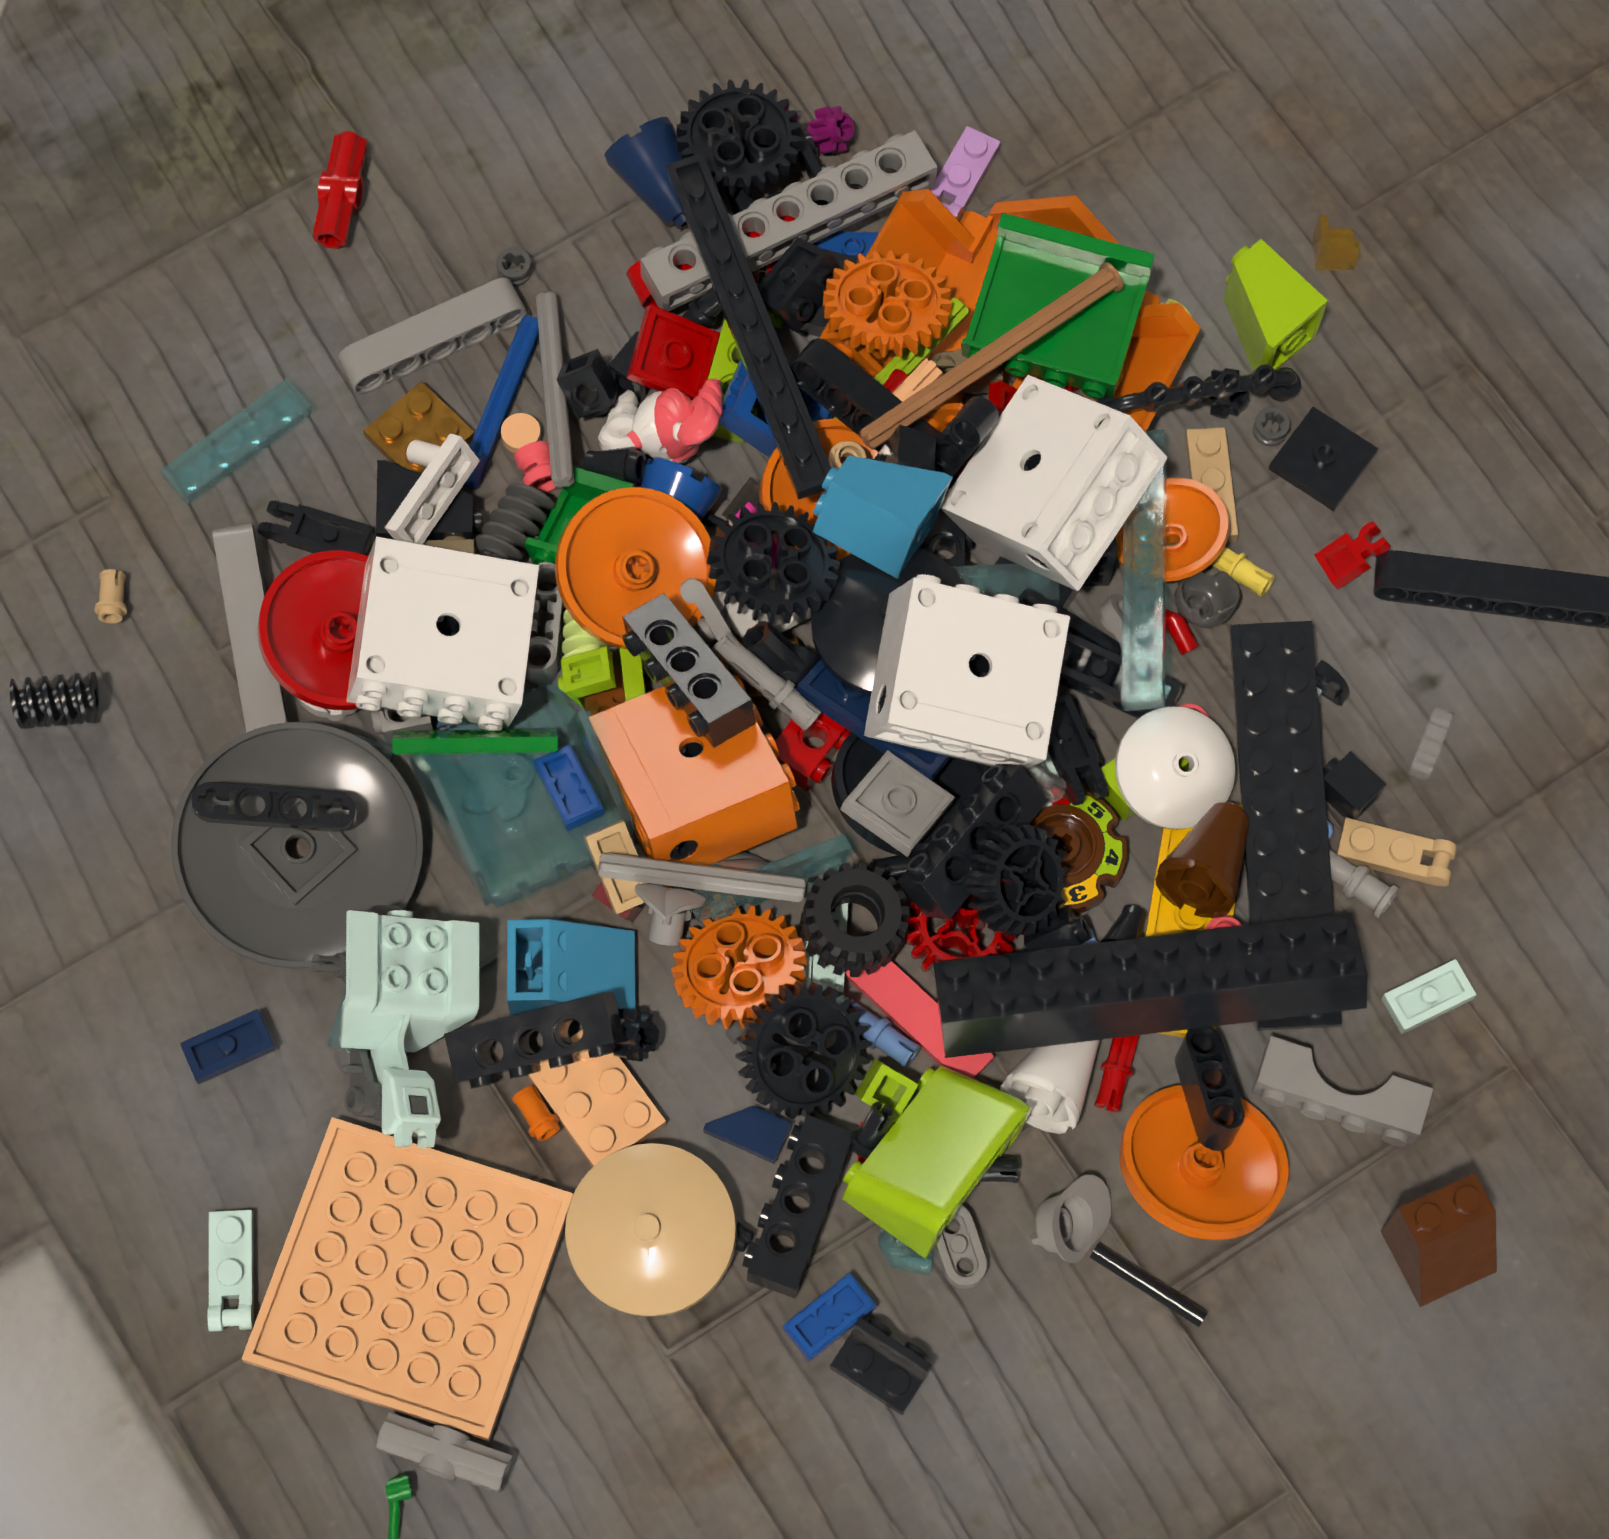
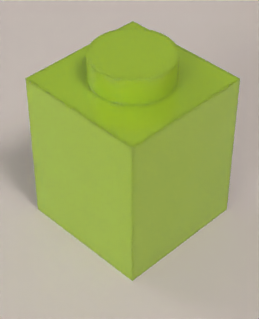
[854,1058,919,1121]

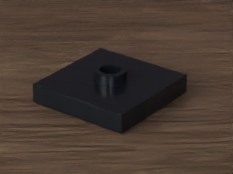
[1268,407,1379,512]

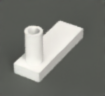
[385,433,480,545]

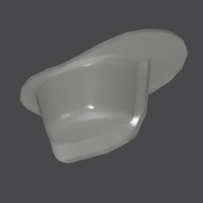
[1030,1174,1111,1263]

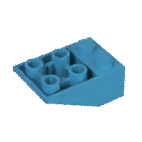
[507,919,636,1015]

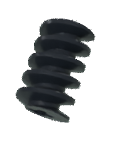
[9,672,99,729]

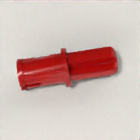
[1094,1035,1139,1113]

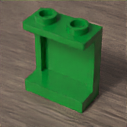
[524,467,635,565]

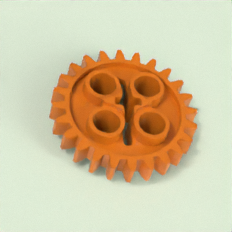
[823,250,952,358]
[671,905,808,1029]

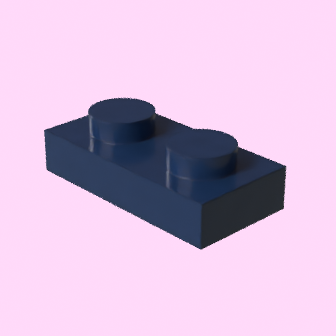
[180,1009,276,1084]

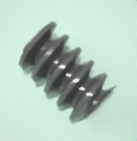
[474,483,555,562]

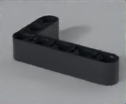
[790,338,999,477]

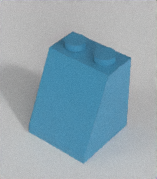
[813,455,952,579]

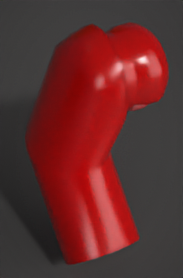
[1143,607,1198,655]

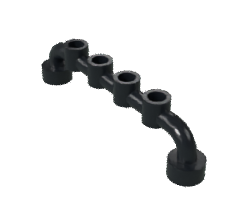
[1096,364,1301,413]

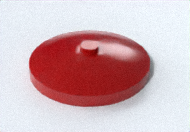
[257,550,368,710]

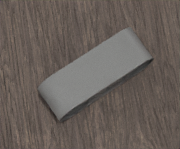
[525,562,565,685]

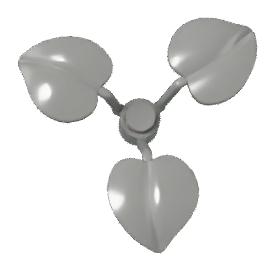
[583,843,778,946]

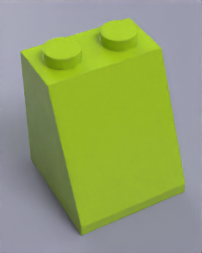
[1223,239,1328,371]

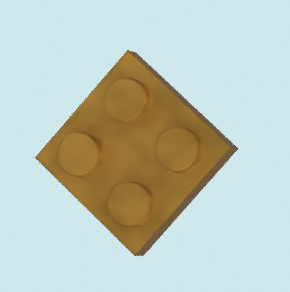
[363,381,475,474]

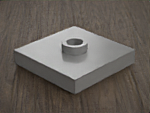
[840,750,955,857]

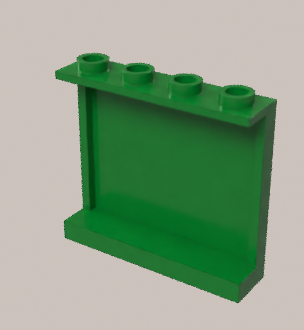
[961,213,1155,398]

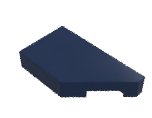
[703,1106,792,1164]

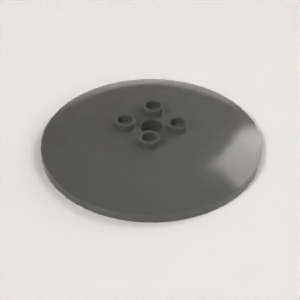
[171,722,423,969]

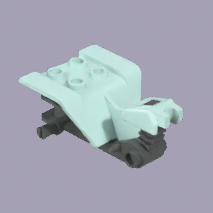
[311,905,479,1149]

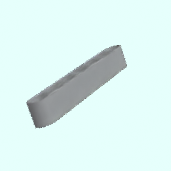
[212,522,288,733]

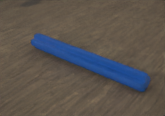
[463,315,539,489]

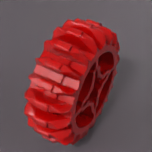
[905,894,1016,972]

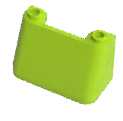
[842,1065,1032,1259]

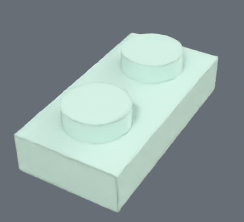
[1381,959,1477,1035]

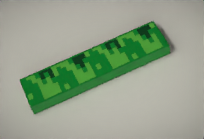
[392,729,558,755]

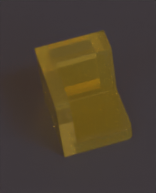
[1313,215,1360,270]

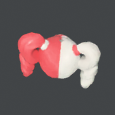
[598,378,723,464]

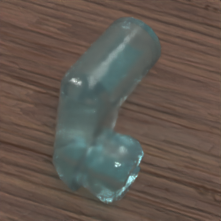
[878,1228,933,1275]

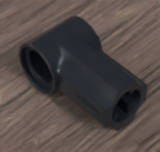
[742,621,819,689]

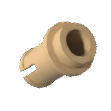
[94,569,127,624]

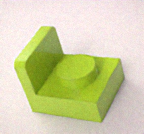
[558,646,616,712]

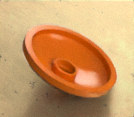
[1116,478,1230,582]

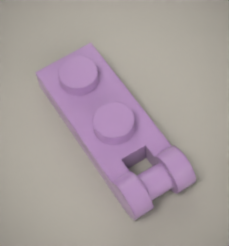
[930,126,1001,221]

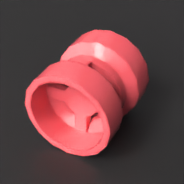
[514,441,557,494]

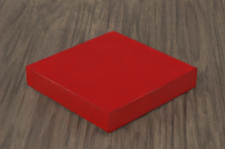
[626,304,721,400]

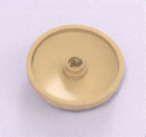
[565,1143,737,1317]

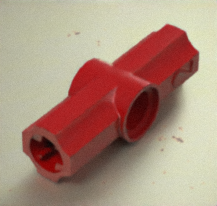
[312,131,368,249]

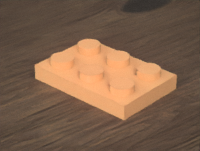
[526,1029,666,1167]

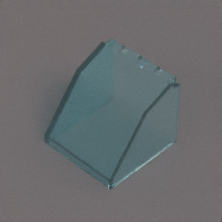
[406,681,636,908]

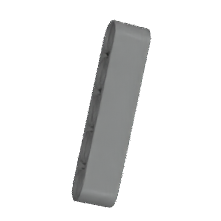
[338,278,528,394]

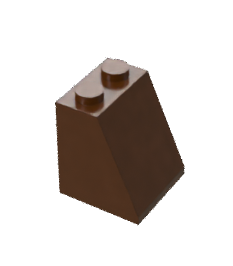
[1381,1173,1497,1307]

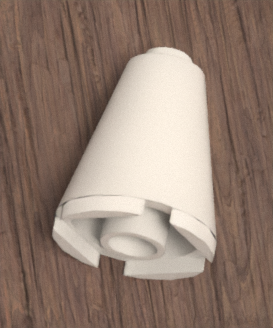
[1000,1040,1100,1134]

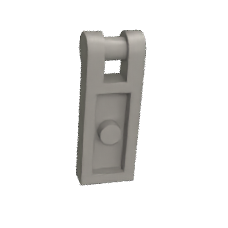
[680,578,744,681]

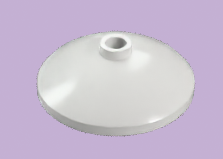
[1115,706,1235,830]

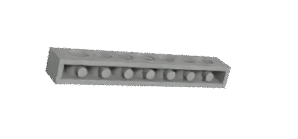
[640,130,938,311]

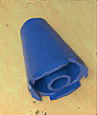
[641,457,721,521]

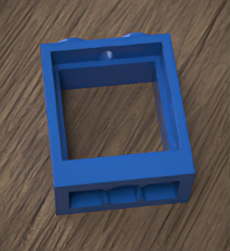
[719,359,832,458]

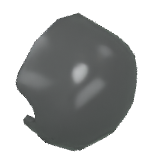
[1174,570,1240,628]

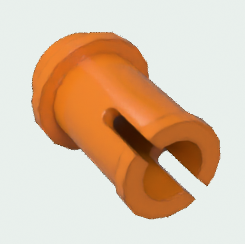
[512,1085,560,1142]

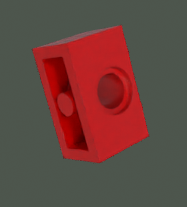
[775,712,851,791]

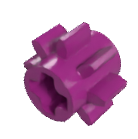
[807,106,854,154]

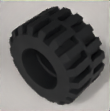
[800,862,910,977]

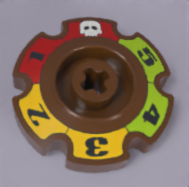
[1011,785,1127,915]

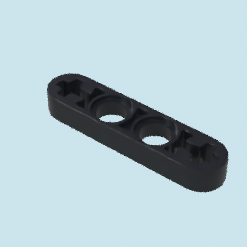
[191,782,356,832]

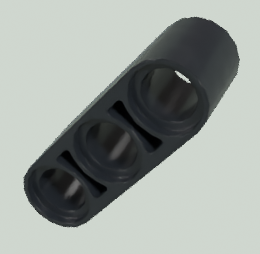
[1175,1027,1245,1151]

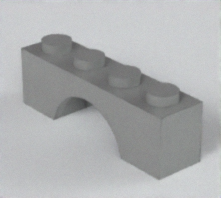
[1251,1036,1433,1147]

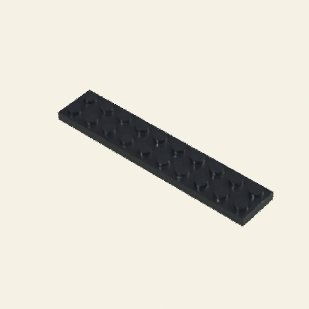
[1229,621,1342,1031]

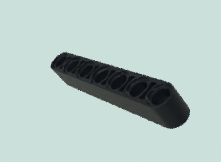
[1373,550,1609,629]

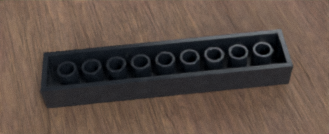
[933,913,1368,1058]

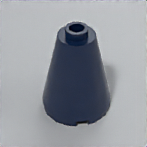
[604,117,688,229]

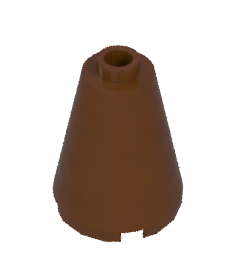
[1155,802,1250,918]

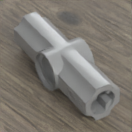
[375,1412,513,1493]

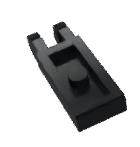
[257,500,375,555]
[1047,693,1108,806]

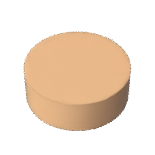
[501,413,541,453]

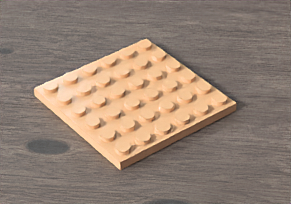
[242,1117,574,1442]

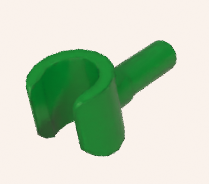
[386,1475,413,1539]

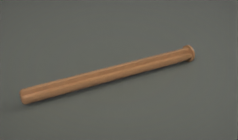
[860,262,1123,450]

